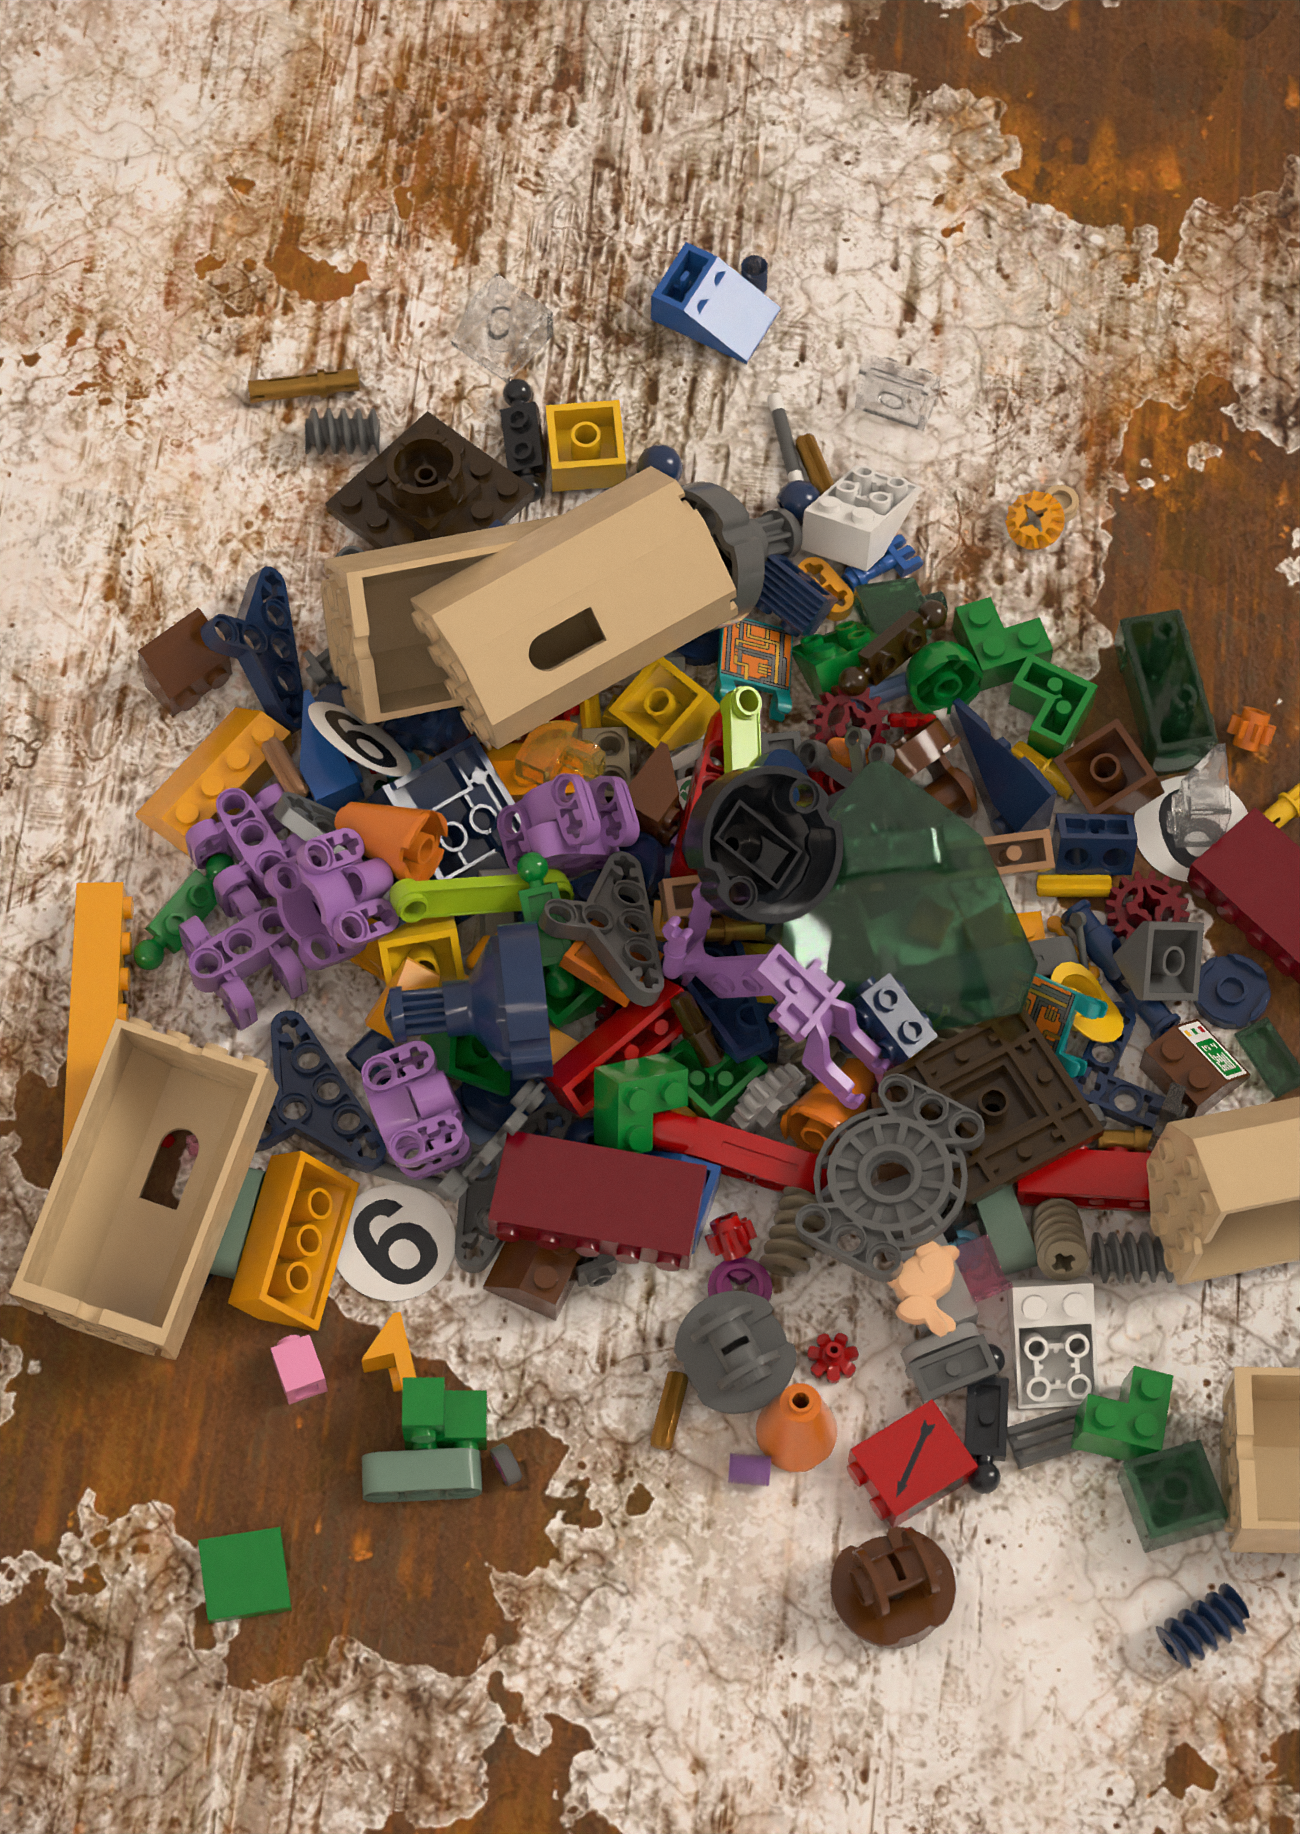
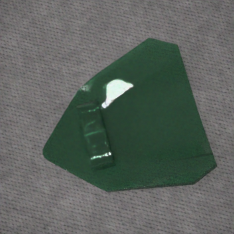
[771,760,1038,1039]

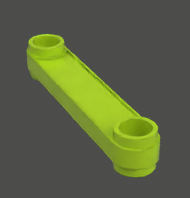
[720,686,762,774]
[389,869,574,923]

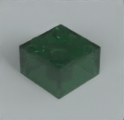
[1117,1439,1229,1553]

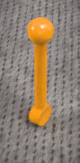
[1047,915,1100,979]

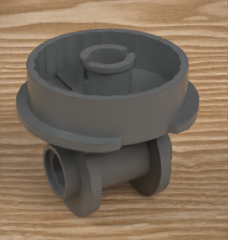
[674,1291,797,1414]

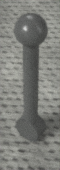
[1070,911,1089,970]

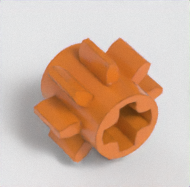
[1226,706,1276,752]

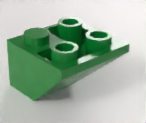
[792,621,879,703]

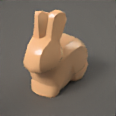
[886,1241,960,1337]

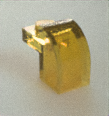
[515,720,606,786]

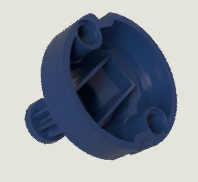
[384,920,554,1081]

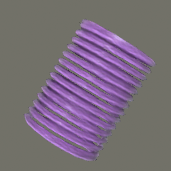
[728,1453,771,1486]

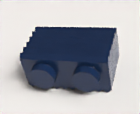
[756,554,838,637]

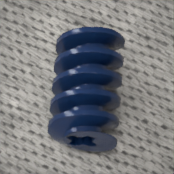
[1156,1583,1250,1670]

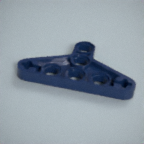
[201,566,304,735]
[256,1010,388,1173]

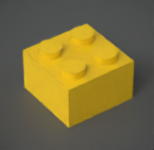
[546,400,626,492]

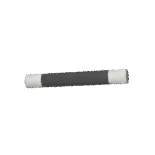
[767,393,804,482]

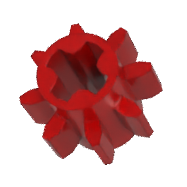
[704,1212,758,1261]

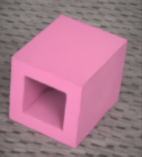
[271,1335,327,1405]

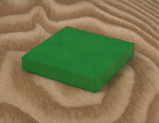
[198,1527,292,1624]

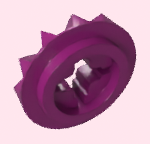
[708,1257,772,1301]

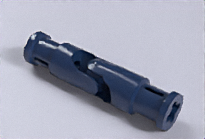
[1060,899,1181,1040]

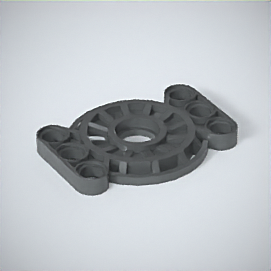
[795,1073,985,1282]

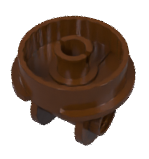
[864,718,978,845]
[830,1526,956,1649]

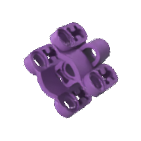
[497,773,640,878]
[185,783,311,918]
[264,828,399,971]
[178,885,308,1031]
[361,1040,472,1180]

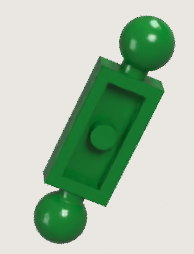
[517,852,576,999]
[133,853,236,970]

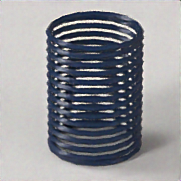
[741,255,768,293]

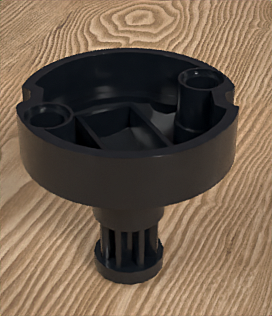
[682,766,844,924]

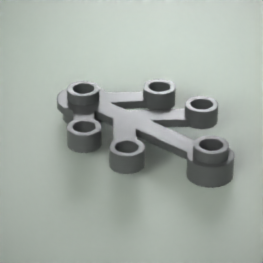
[796,726,903,837]
[433,1079,546,1204]

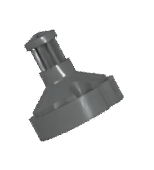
[680,481,802,634]

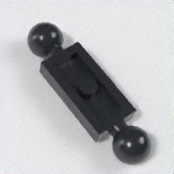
[500,379,547,503]
[964,1344,1009,1494]

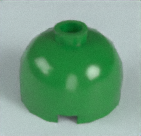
[905,640,983,715]

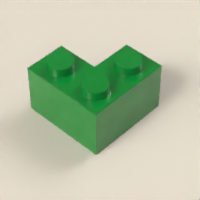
[952,597,1053,692]
[1008,653,1098,763]
[666,1039,768,1124]
[594,1053,688,1153]
[1070,1366,1174,1467]
[402,1377,488,1450]

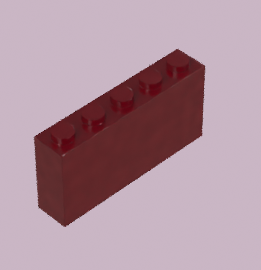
[1187,807,1300,984]
[488,1131,707,1272]

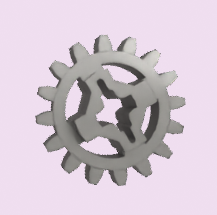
[730,1063,806,1134]

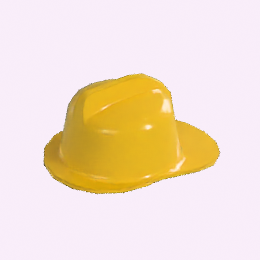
[1050,962,1124,1043]

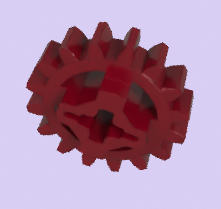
[807,685,890,757]
[1104,871,1190,941]

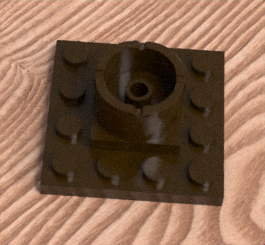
[325,411,535,549]
[883,1002,1105,1209]

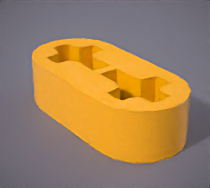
[798,557,854,621]

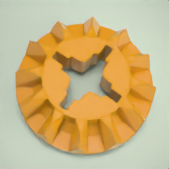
[1005,490,1065,550]

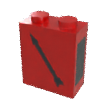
[846,1399,978,1528]

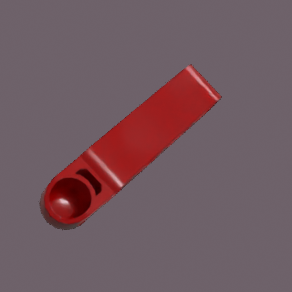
[670,709,724,878]
[653,1110,828,1195]

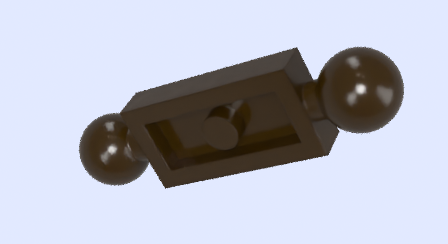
[838,600,947,697]

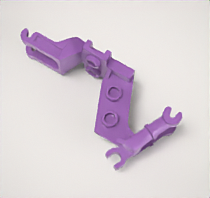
[662,881,891,1109]

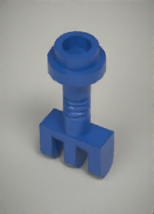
[841,534,924,594]

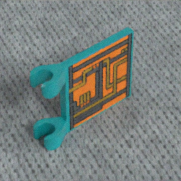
[713,618,793,722]
[995,964,1108,1078]

